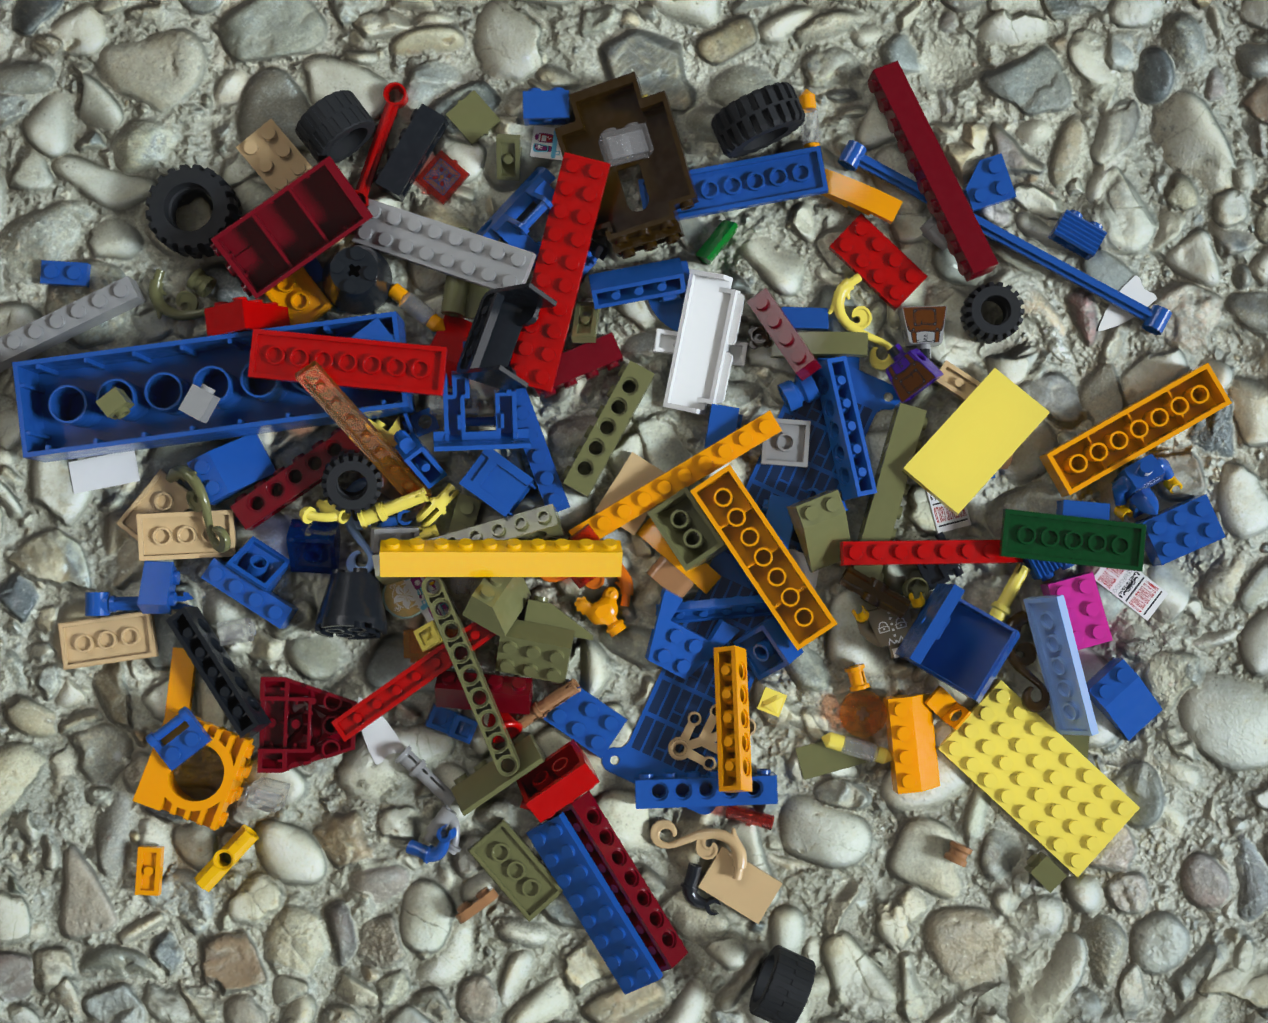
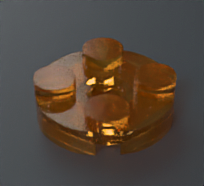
[839,690,887,738]

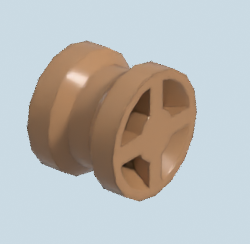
[944,840,973,867]

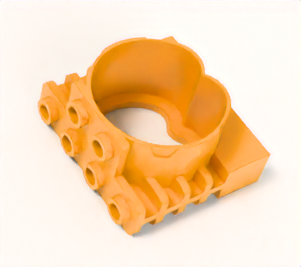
[132,708,255,831]

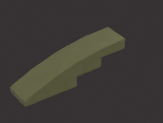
[770,332,868,359]

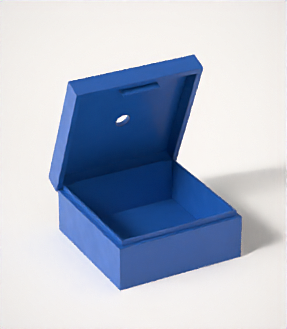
[895,583,1021,704]

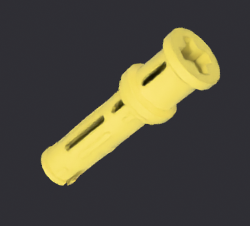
[357,487,429,529]
[989,563,1031,622]

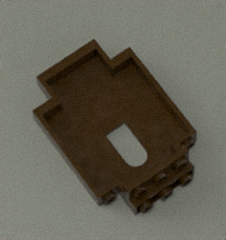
[554,72,699,259]

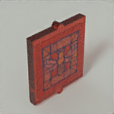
[415,150,470,205]

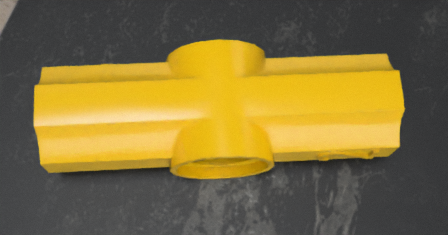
[194,824,259,892]

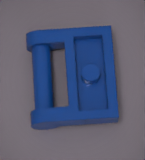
[145,706,212,771]

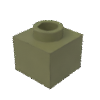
[96,387,134,420]

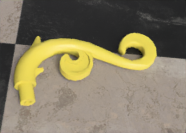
[828,273,894,371]

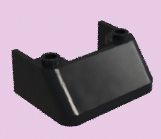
[457,283,557,390]

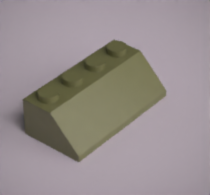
[451,733,546,816]

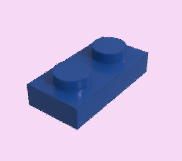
[40,260,91,288]

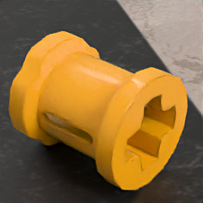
[844,663,870,692]

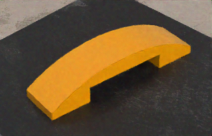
[636,518,721,594]

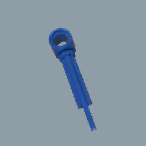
[85,592,194,616]

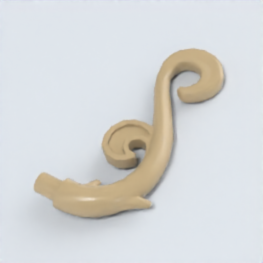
[650,819,747,880]

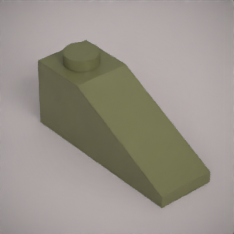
[524,595,594,640]

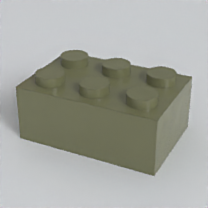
[495,619,575,684]

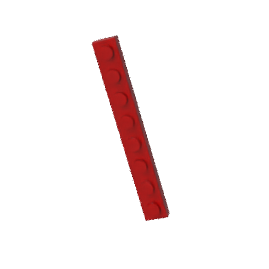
[840,540,1023,566]
[331,622,496,742]

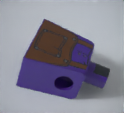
[886,343,944,403]

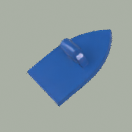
[648,260,690,332]

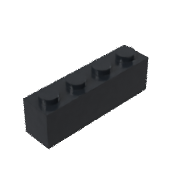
[375,104,449,202]

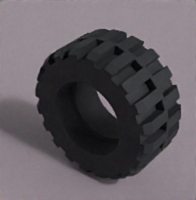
[711,82,805,158]
[145,164,242,259]

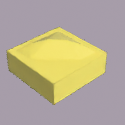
[413,620,444,653]
[757,687,787,717]

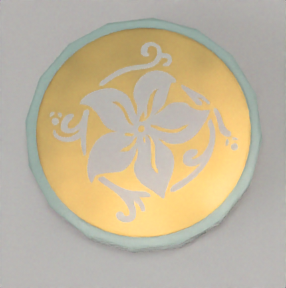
[382,580,422,619]

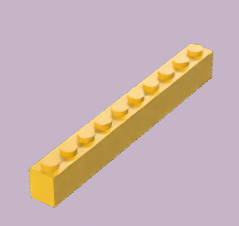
[379,538,623,577]

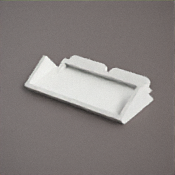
[663,269,745,415]

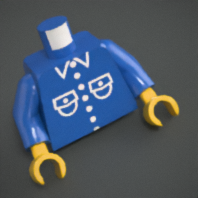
[1111,454,1183,521]

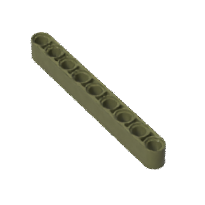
[421,577,520,777]

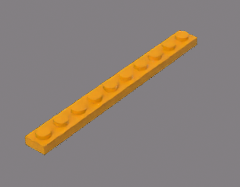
[569,410,782,540]

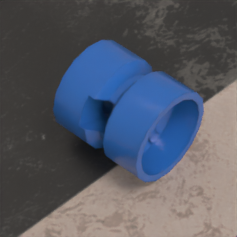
[777,375,820,412]

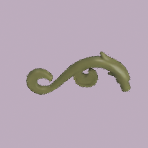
[148,269,214,321]
[166,465,231,553]

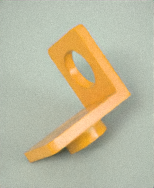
[925,686,971,730]

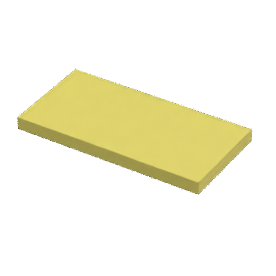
[902,368,1050,516]

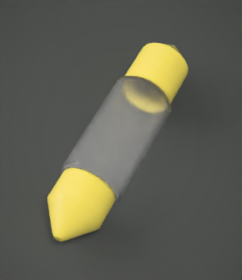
[821,732,892,764]

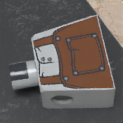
[898,306,947,359]

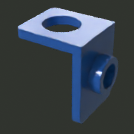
[402,407,440,437]

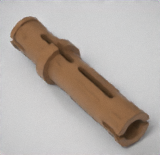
[516,679,581,729]

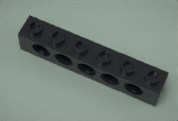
[166,606,272,738]

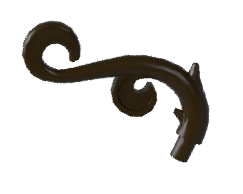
[1005,611,1050,713]

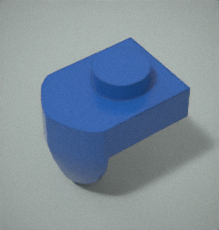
[1129,488,1159,518]

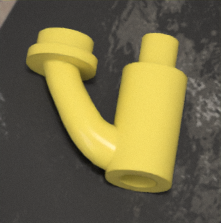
[299,499,351,524]

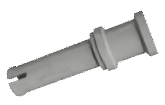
[394,746,455,807]

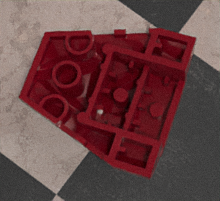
[257,676,357,773]

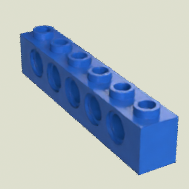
[814,356,877,501]
[634,769,778,809]

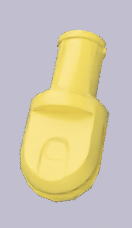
[416,483,460,527]

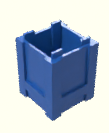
[459,449,536,517]

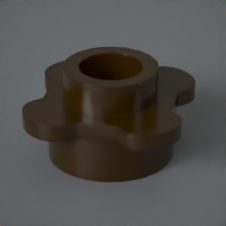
[748,326,772,350]

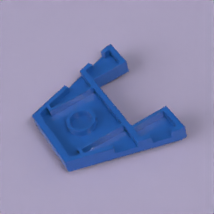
[645,587,739,680]

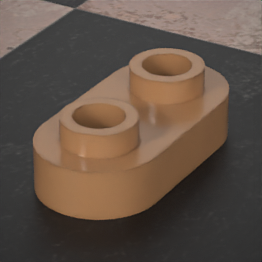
[455,887,499,924]

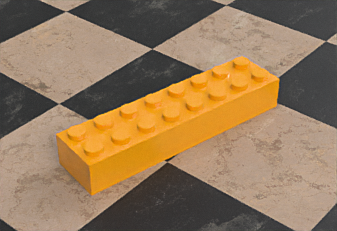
[1039,363,1232,497]
[690,464,838,651]

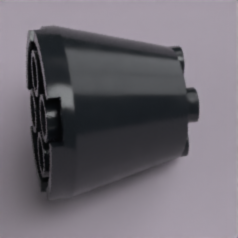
[322,245,393,315]
[315,567,388,640]

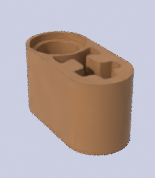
[646,555,694,598]

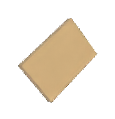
[595,452,665,535]
[116,469,190,541]
[698,845,783,924]

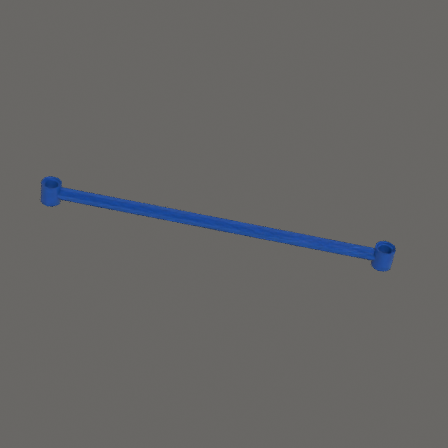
[838,140,1172,336]

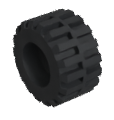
[960,282,1025,344]
[321,450,382,514]

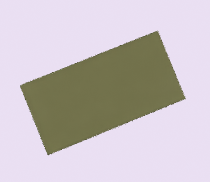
[468,818,563,922]

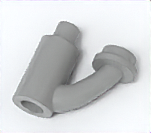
[424,805,461,855]

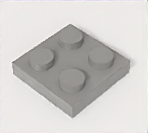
[760,418,811,468]

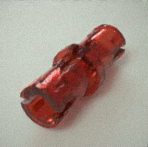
[725,806,774,830]

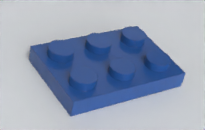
[544,680,628,758]

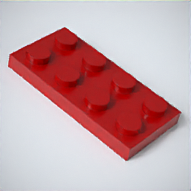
[829,214,928,311]

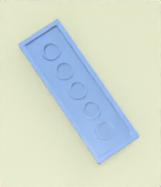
[1023,595,1099,736]

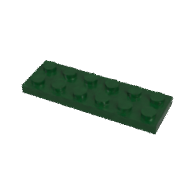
[999,509,1147,572]

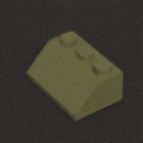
[648,487,728,571]
[462,577,531,639]

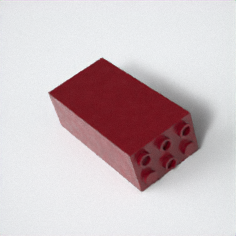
[210,155,373,299]

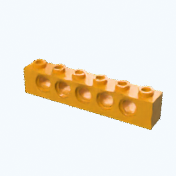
[713,645,753,793]

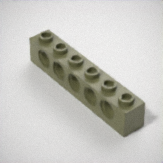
[561,360,655,498]

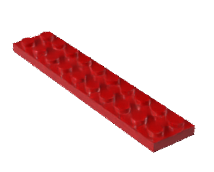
[510,152,611,393]

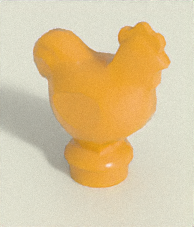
[574,586,627,638]

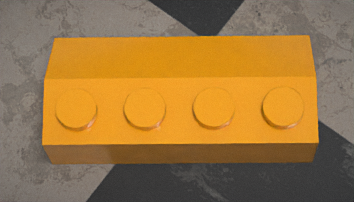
[883,693,940,794]

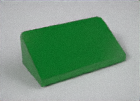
[696,220,738,265]

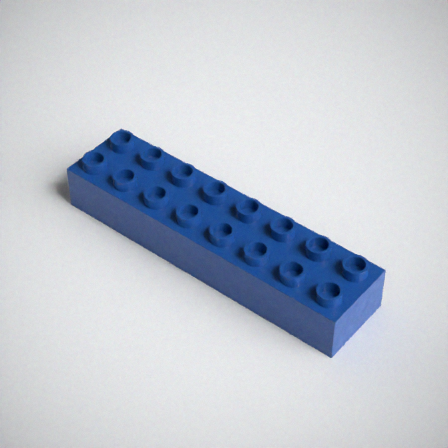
[12,311,416,463]

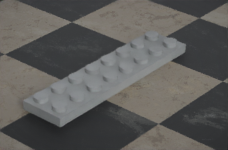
[352,199,536,290]

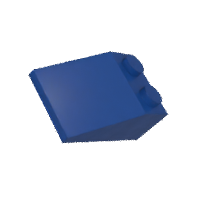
[187,434,276,506]
[1086,657,1163,741]

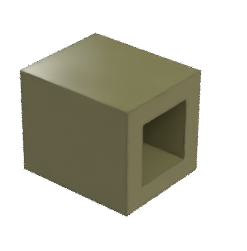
[1024,852,1067,893]

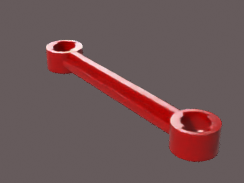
[355,82,408,208]

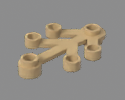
[668,704,756,771]

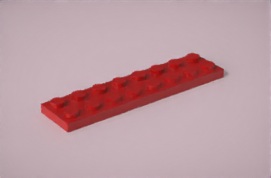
[248,328,448,397]

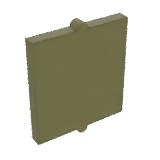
[446,90,501,145]

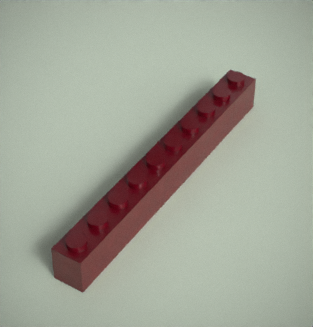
[868,61,999,282]

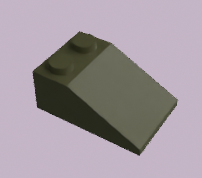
[787,490,851,573]

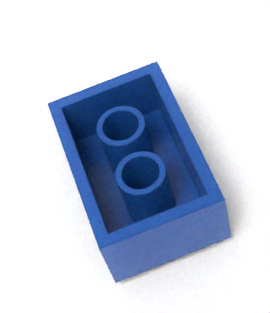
[1135,494,1226,566]

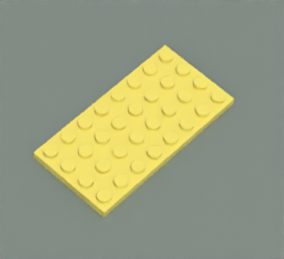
[937,680,1140,877]

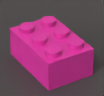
[1040,572,1113,650]

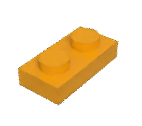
[135,845,164,896]

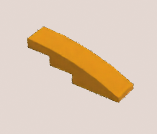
[821,168,903,224]

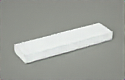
[653,328,748,367]

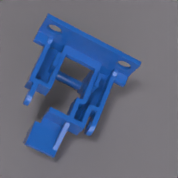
[476,167,597,278]
[433,341,531,452]

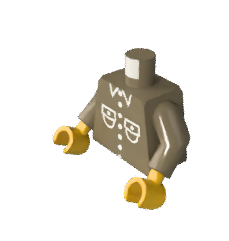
[851,592,925,658]

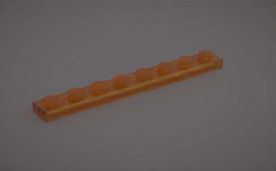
[295,360,432,498]

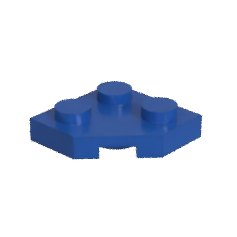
[964,153,1016,212]

